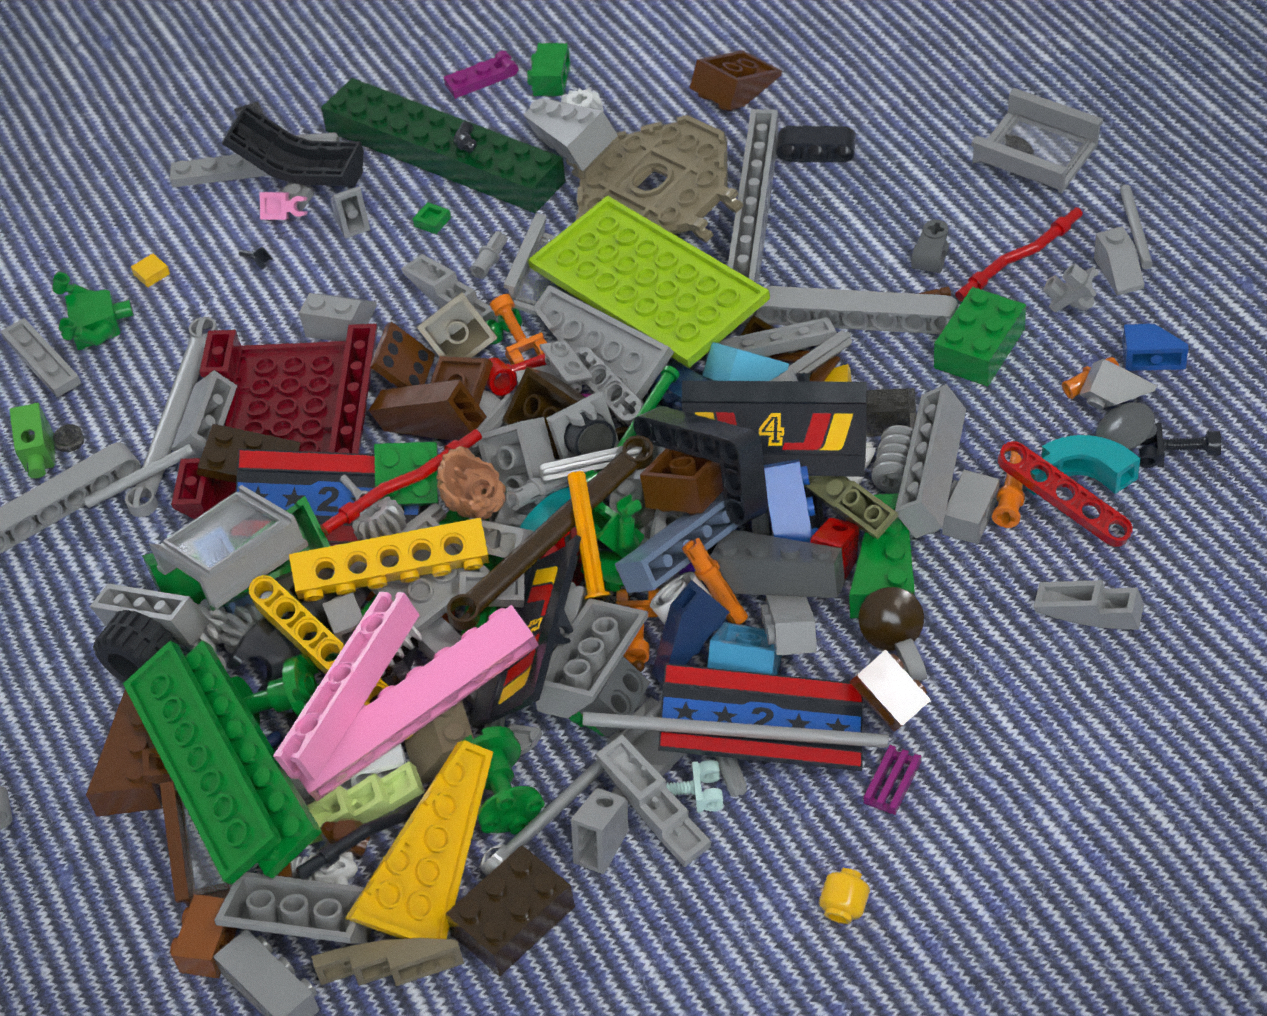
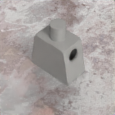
[571,788,629,874]

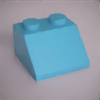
[702,342,789,381]

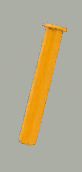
[567,471,610,599]

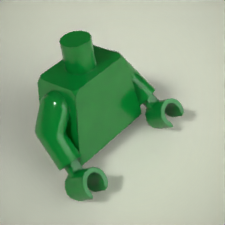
[52,272,134,350]
[585,470,644,558]

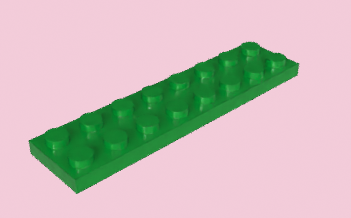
[185,640,322,878]
[123,641,283,885]

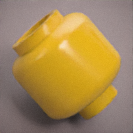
[819,868,870,924]

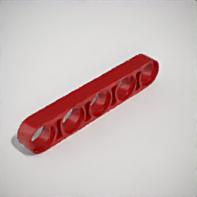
[998,441,1133,547]

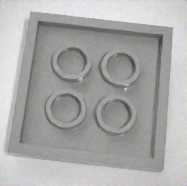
[355,513,490,633]

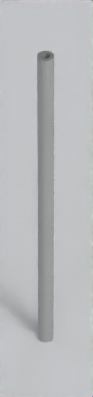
[583,712,889,748]

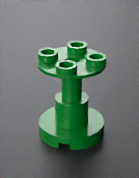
[230,654,319,726]
[462,726,545,835]

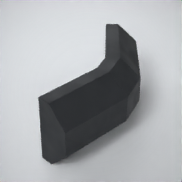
[221,104,364,186]

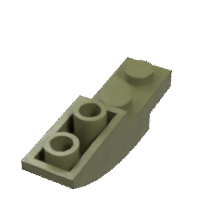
[804,476,899,539]

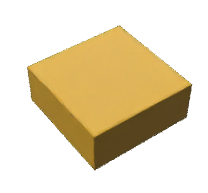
[131,253,170,287]

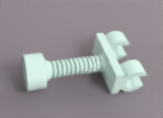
[666,760,723,813]

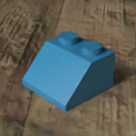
[707,622,782,675]

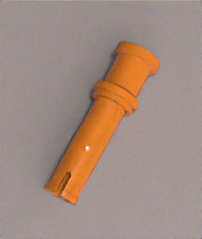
[992,451,1025,528]

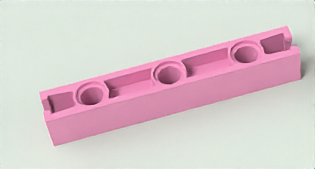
[273,592,420,781]

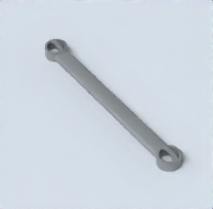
[125,317,218,517]
[479,699,662,876]

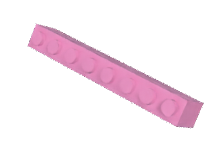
[299,605,539,801]

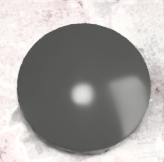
[1096,402,1157,451]

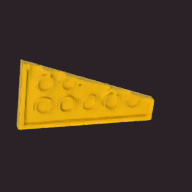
[345,740,493,939]

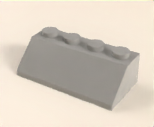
[536,598,648,719]
[215,872,372,944]

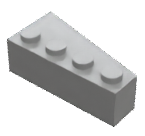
[523,98,618,171]

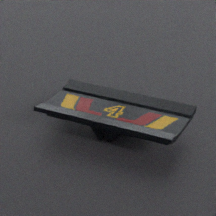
[682,381,868,477]
[469,535,581,726]

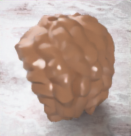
[436,446,506,520]

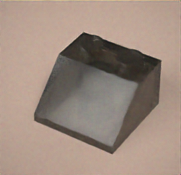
[866,387,916,437]

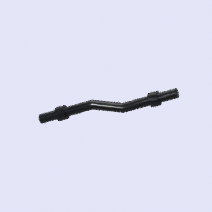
[296,784,431,880]

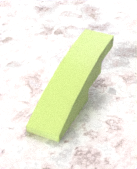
[307,761,425,844]

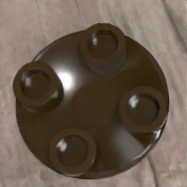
[858,587,924,651]

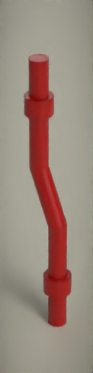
[955,207,1083,302]
[320,429,482,536]

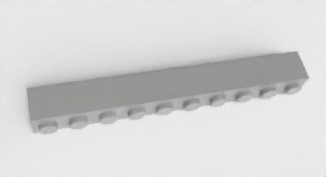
[728,109,779,324]

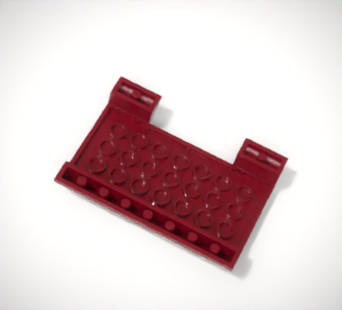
[171,323,378,519]

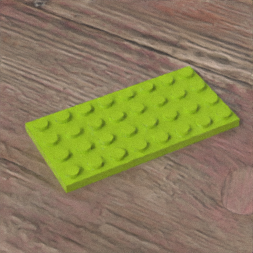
[528,195,770,368]

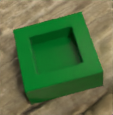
[413,202,451,234]

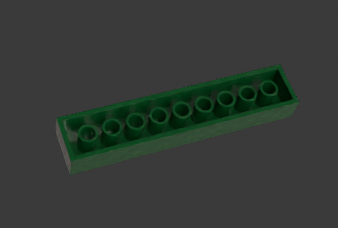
[320,78,566,214]

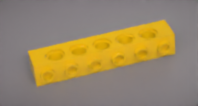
[289,518,489,601]

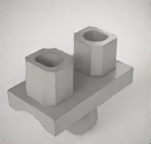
[1043,263,1099,313]

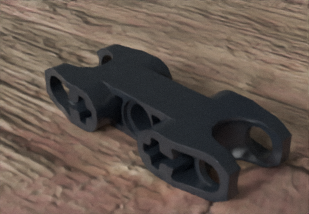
[225,568,371,692]

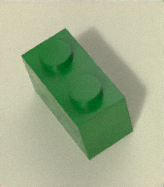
[527,43,571,96]

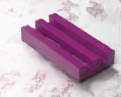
[863,745,921,815]

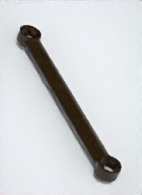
[447,435,654,630]

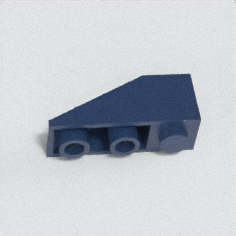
[652,580,730,685]

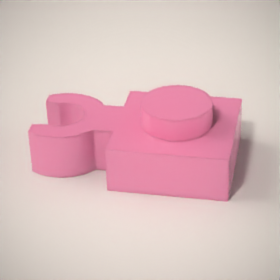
[260,192,307,220]

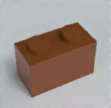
[170,894,237,979]

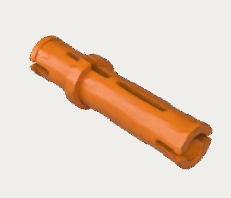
[682,538,748,625]

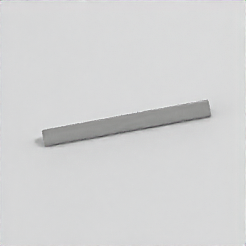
[1120,184,1153,269]
[83,443,196,508]

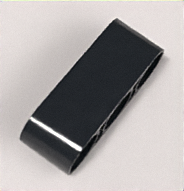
[776,126,856,163]

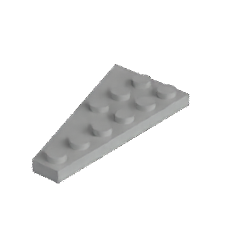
[533,285,674,425]

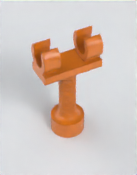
[490,294,547,365]
[616,588,661,663]

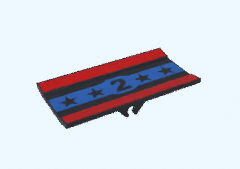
[230,449,421,544]
[658,663,863,771]

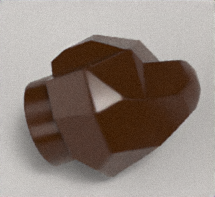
[320,818,371,857]

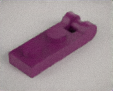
[443,50,519,99]

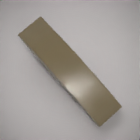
[311,938,464,986]

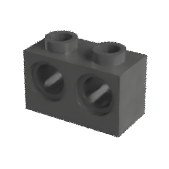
[579,656,650,737]

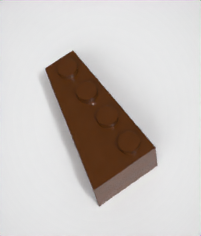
[86,689,162,817]

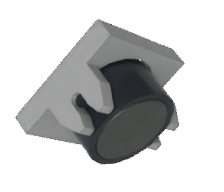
[546,391,619,460]

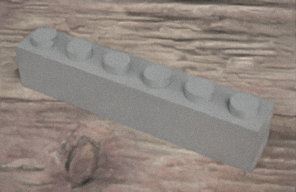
[895,384,966,538]

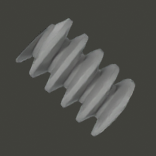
[872,425,913,494]

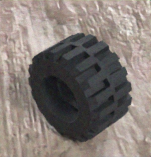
[93,610,183,683]

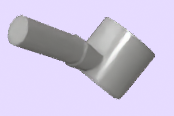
[340,475,369,500]

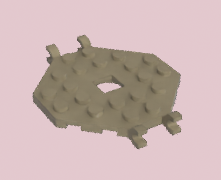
[566,115,744,243]

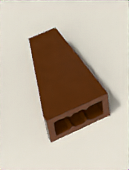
[368,379,487,441]

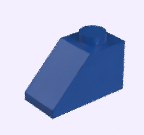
[1122,324,1189,371]

